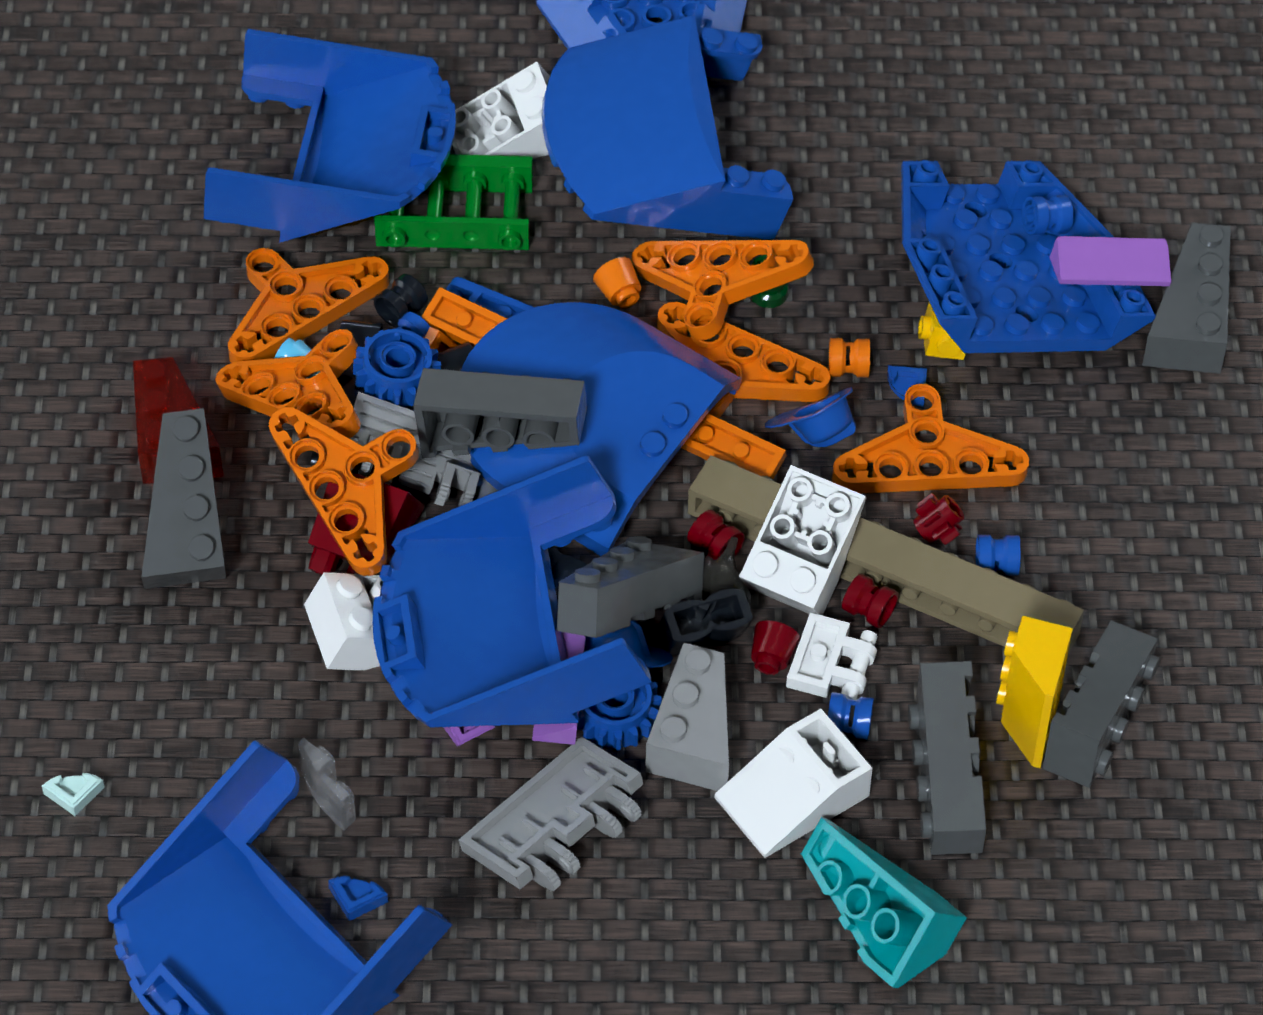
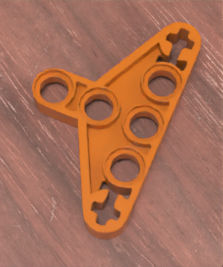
[631,240,814,340]
[228,248,389,363]
[657,302,830,418]
[215,329,361,439]
[832,383,1029,494]
[269,407,419,576]

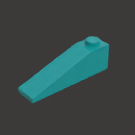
[801,817,967,988]

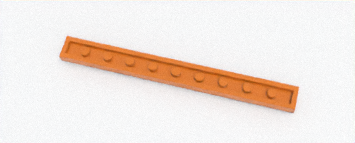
[421,287,787,479]

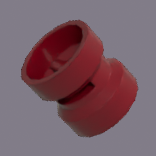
[687,510,745,566]
[842,573,899,629]

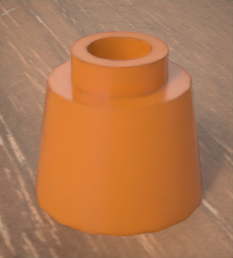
[593,257,642,308]

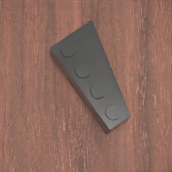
[1142,222,1231,374]
[413,368,587,459]
[141,408,226,589]
[557,536,704,638]
[1043,620,1160,788]
[908,661,986,855]

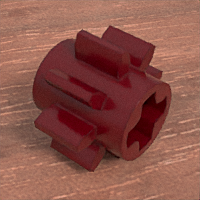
[913,493,964,545]

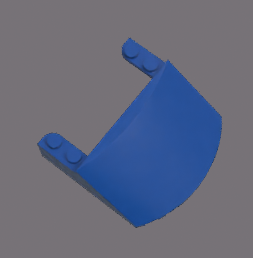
[542,15,793,240]
[203,29,456,243]
[372,456,652,728]
[107,741,452,1015]

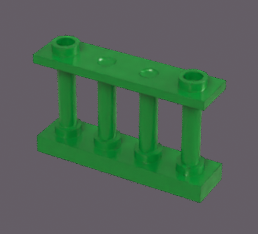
[374,154,533,250]

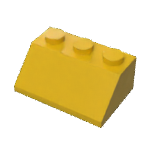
[996,616,1073,769]

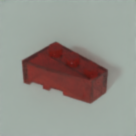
[133,357,224,484]

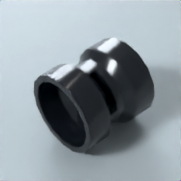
[373,274,428,328]

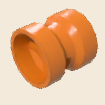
[829,338,870,377]

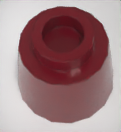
[751,620,800,675]

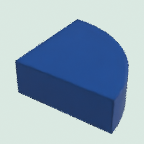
[887,365,927,407]
[328,876,388,921]

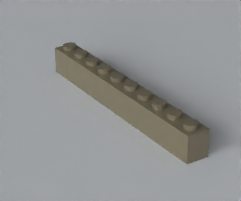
[688,455,1084,654]

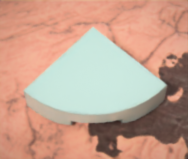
[42,773,104,816]

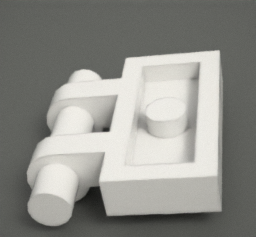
[786,612,878,700]

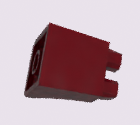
[308,472,424,575]

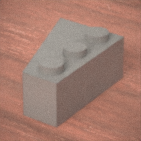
[646,643,729,791]

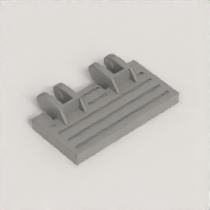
[350,392,498,507]
[458,736,644,891]

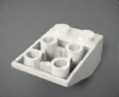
[452,62,550,159]
[739,465,867,616]
[304,572,383,670]
[714,709,872,858]

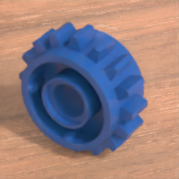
[353,328,441,407]
[577,682,662,750]

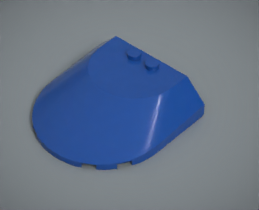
[461,302,742,557]

